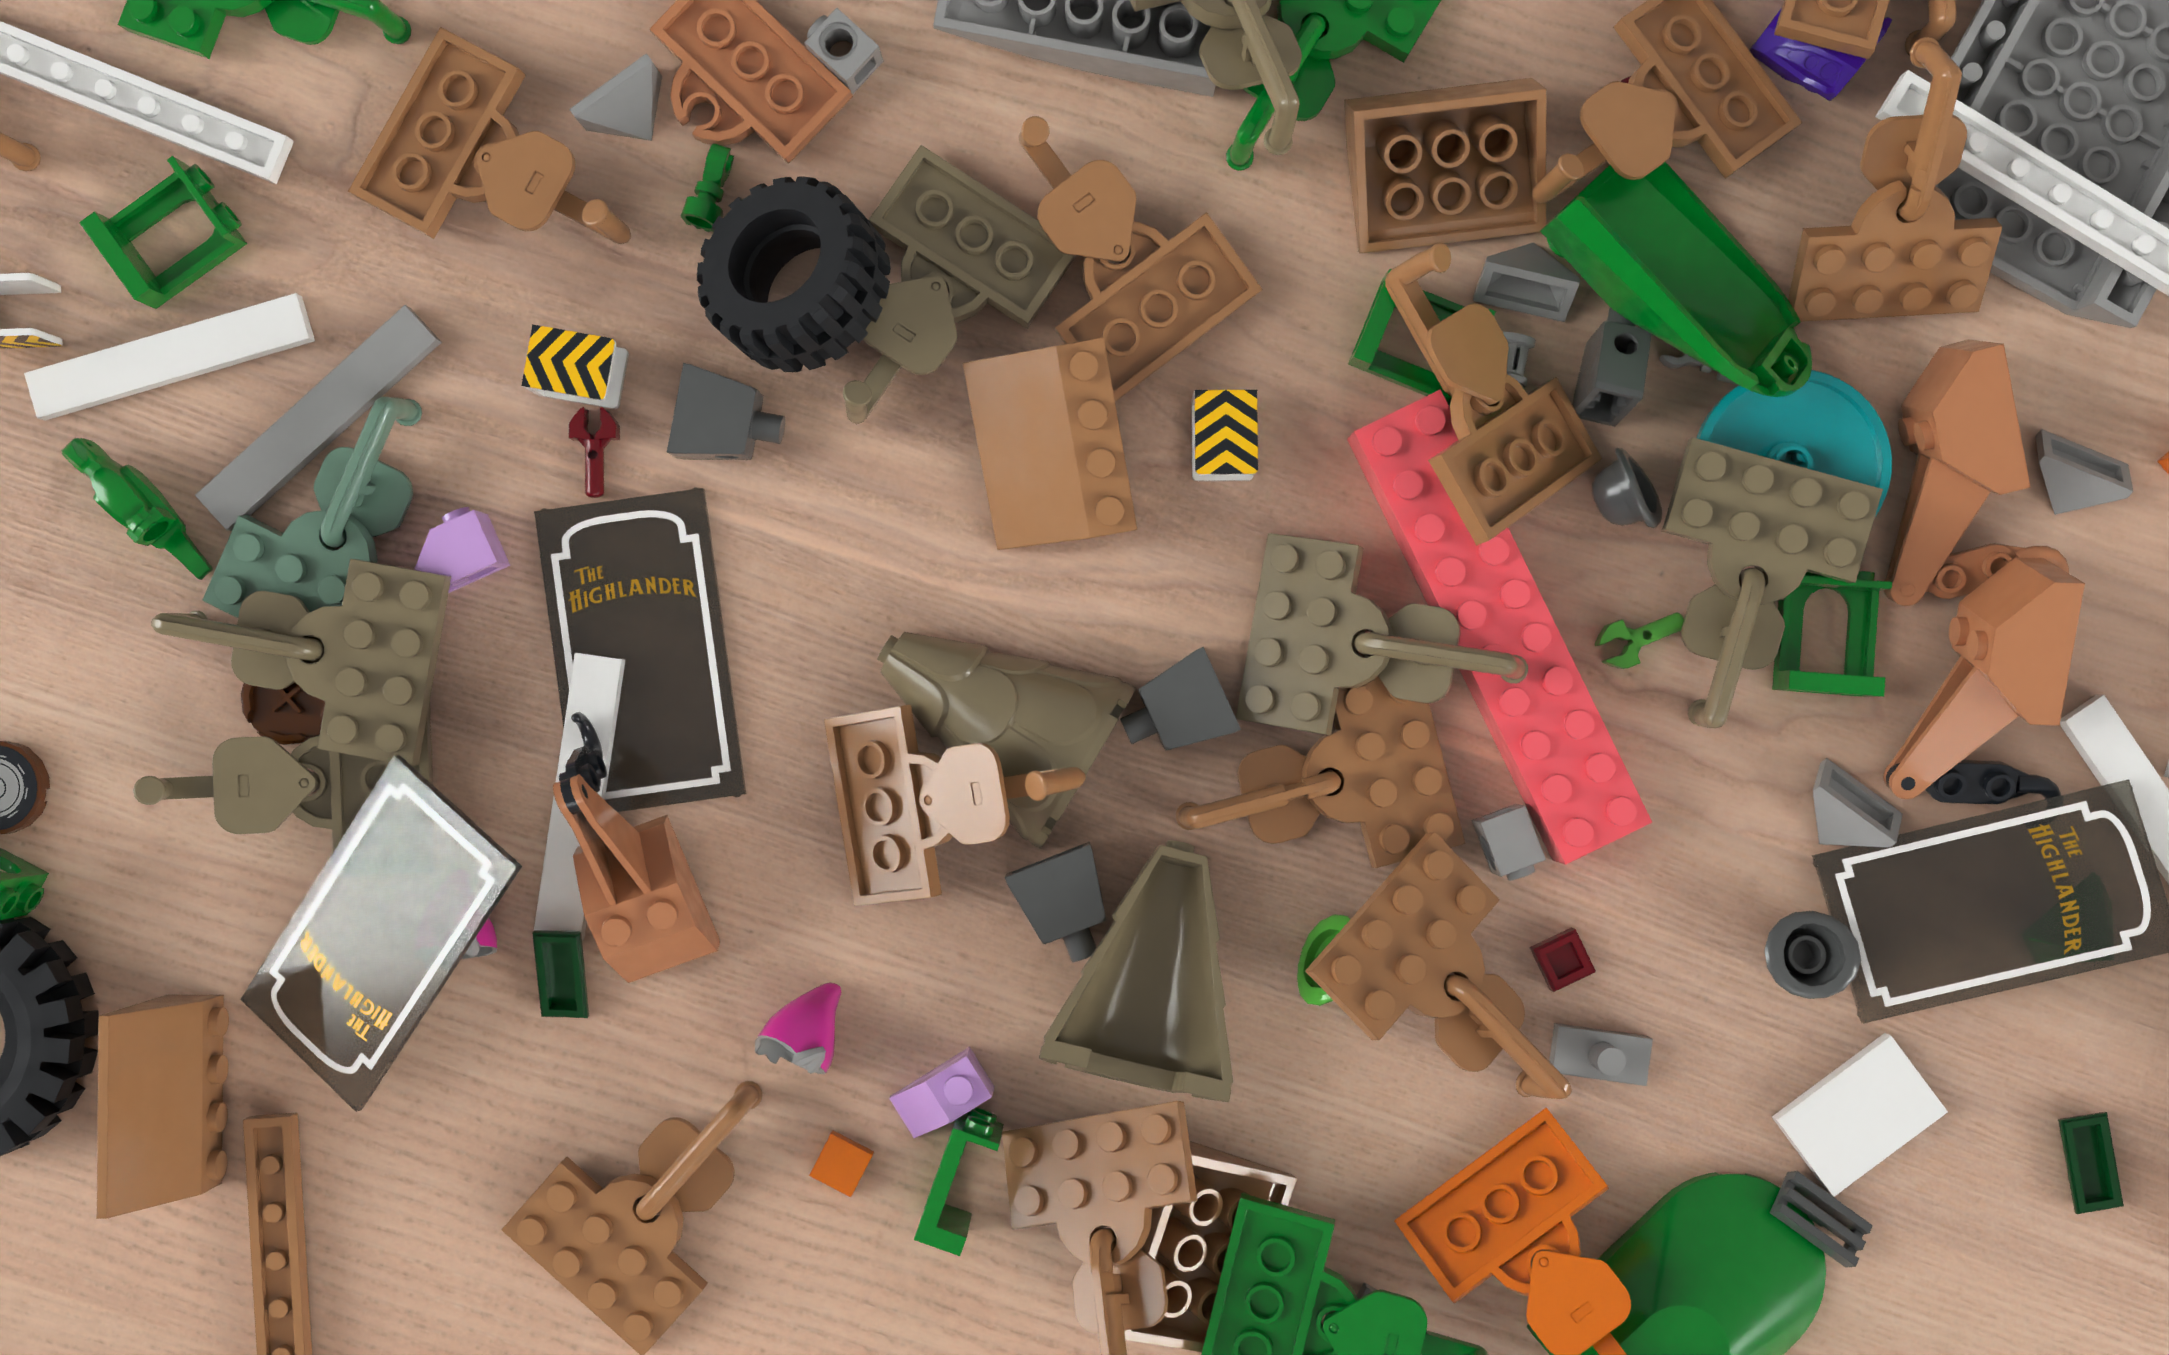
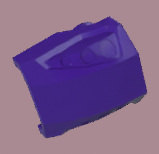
[1749,7,1892,101]

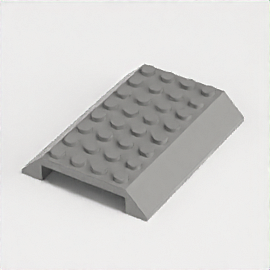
[1936,0,2169,328]

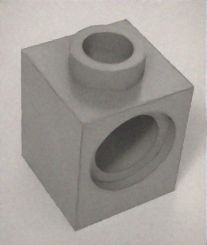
[804,8,883,95]
[1472,804,1546,881]

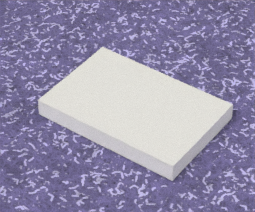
[1772,1033,1948,1197]

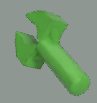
[1595,612,1684,669]

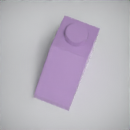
[414,507,511,593]
[889,1047,995,1138]

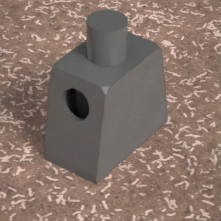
[1572,308,1652,427]
[667,363,785,460]
[1120,647,1241,750]
[1005,842,1106,962]

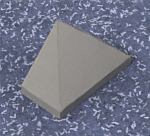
[569,53,662,141]
[1473,242,1580,322]
[2036,429,2133,515]
[1813,758,1903,848]

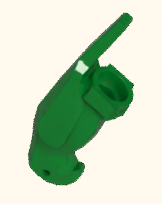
[61,438,213,580]

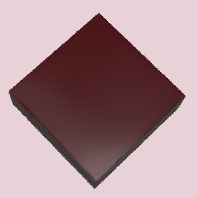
[1529,927,1596,992]

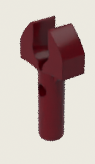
[569,407,620,498]

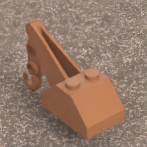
[1884,339,2069,606]

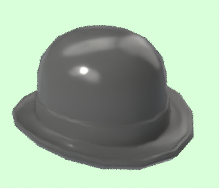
[1592,448,1662,528]
[1764,911,1861,999]

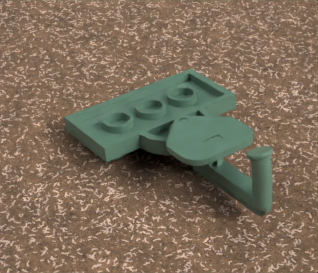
[202,397,422,618]

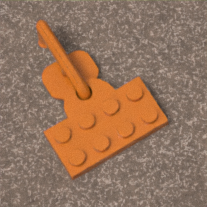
[1394,1108,1631,1355]

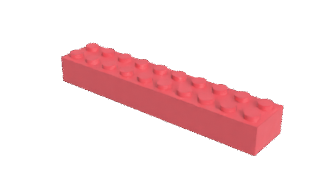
[1347,389,1653,865]

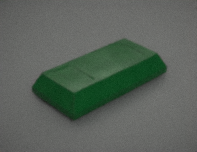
[532,930,589,1018]
[2058,1112,2124,1214]

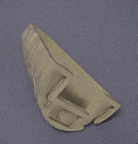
[877,632,1136,849]
[1039,840,1233,1102]

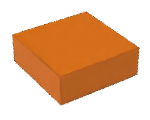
[809,1130,874,1197]

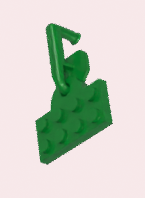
[118,0,412,59]
[1226,0,1441,171]
[1201,1193,1488,1355]

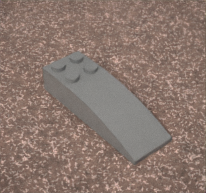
[933,0,1216,97]

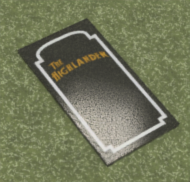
[534,487,746,812]
[240,755,522,1112]
[1812,779,2169,1024]

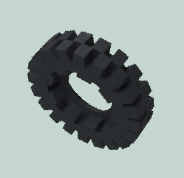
[0,917,99,1156]

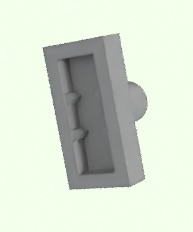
[1549,1023,1653,1086]

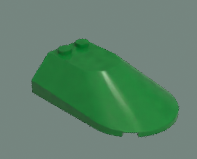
[1540,162,1812,397]
[1527,1172,1826,1355]

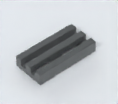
[1770,1171,1873,1268]

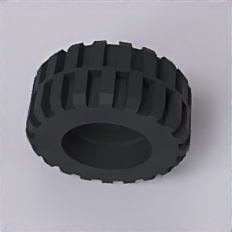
[697,176,891,372]

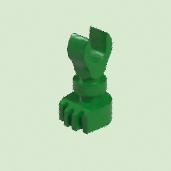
[681,143,734,233]

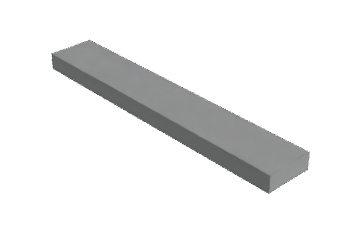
[195,305,442,531]

